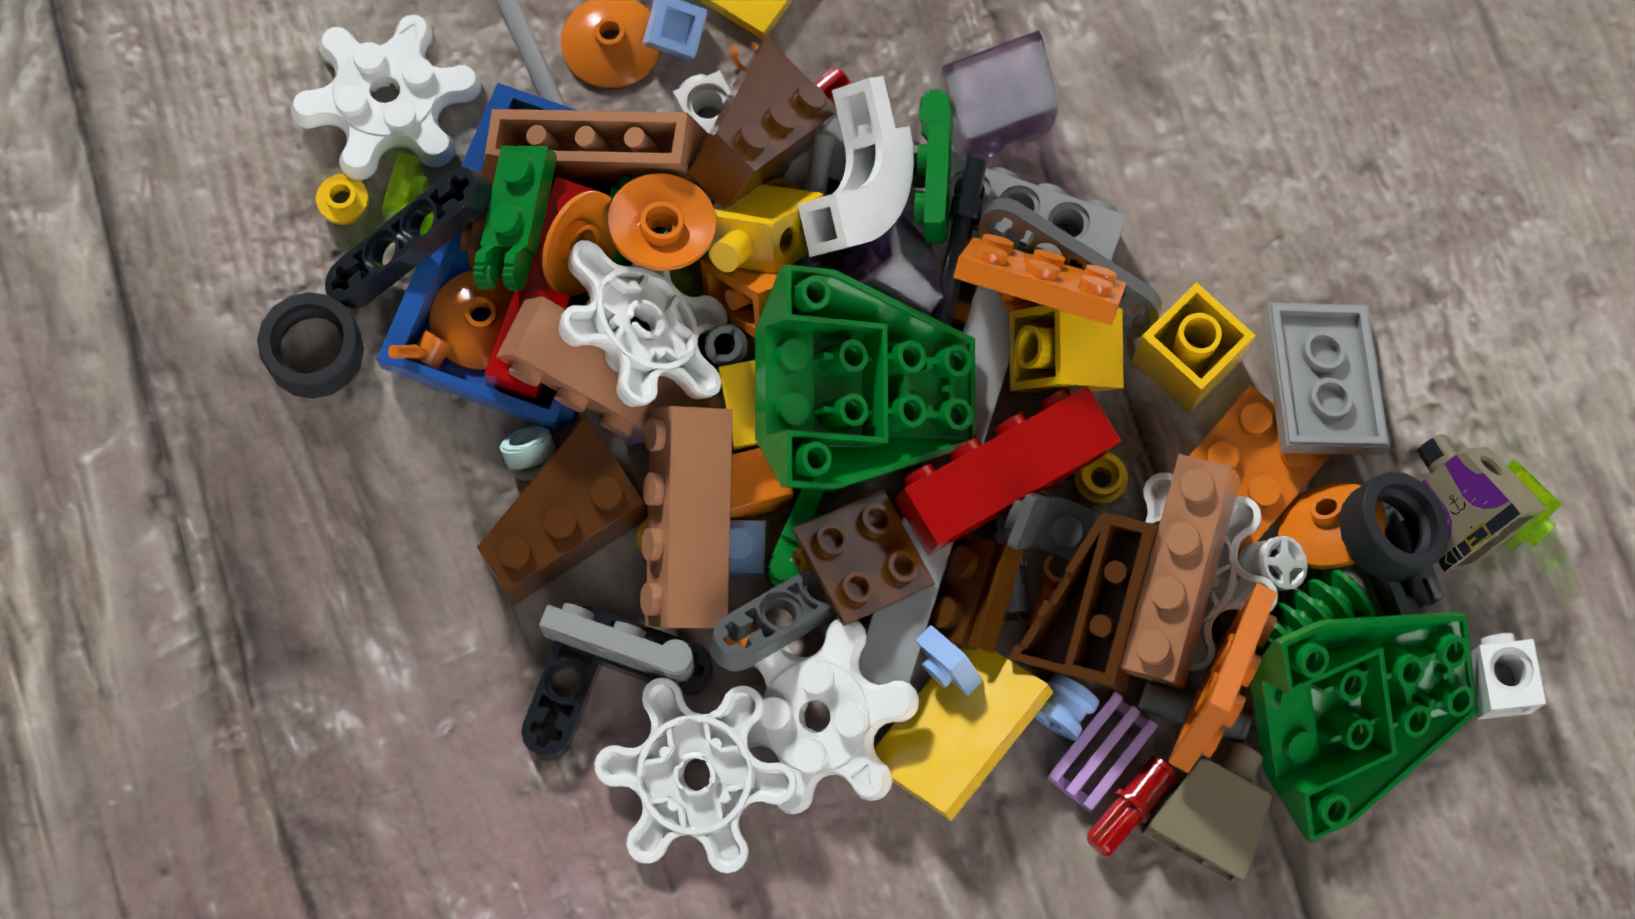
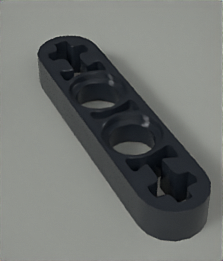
[325,166,492,309]

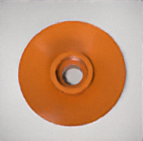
[561,0,661,90]
[608,173,716,271]
[542,191,617,296]
[429,271,514,371]
[1278,482,1387,569]

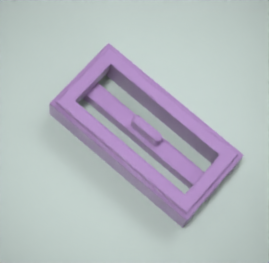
[1046,692,1158,813]

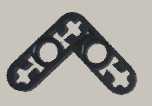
[521,606,714,760]

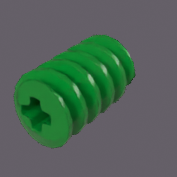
[1256,568,1377,655]

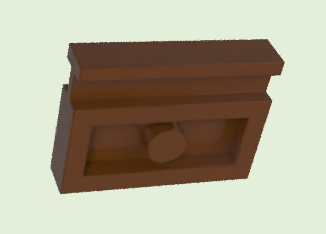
[928,537,1024,654]

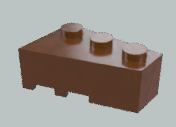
[687,37,837,210]
[477,416,648,606]
[1008,512,1158,692]

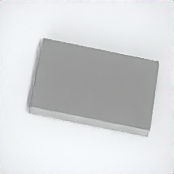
[1262,302,1390,455]

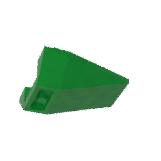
[755,264,976,490]
[1250,612,1478,842]

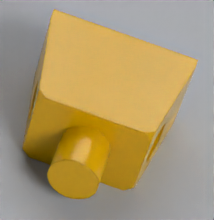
[708,184,823,273]

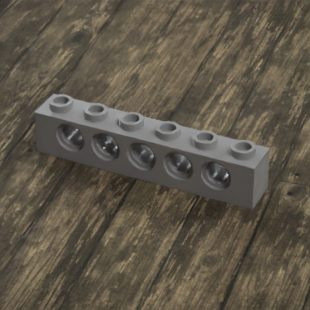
[824,118,1127,261]

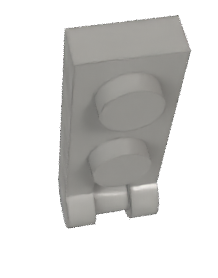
[539,603,694,683]

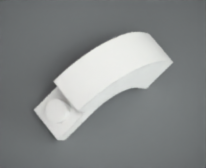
[797,76,914,257]

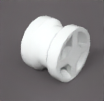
[1238,536,1308,591]

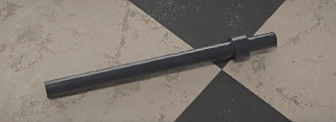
[911,157,987,467]

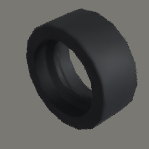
[257,292,364,399]
[1339,472,1450,582]

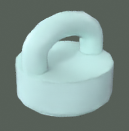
[499,426,556,481]

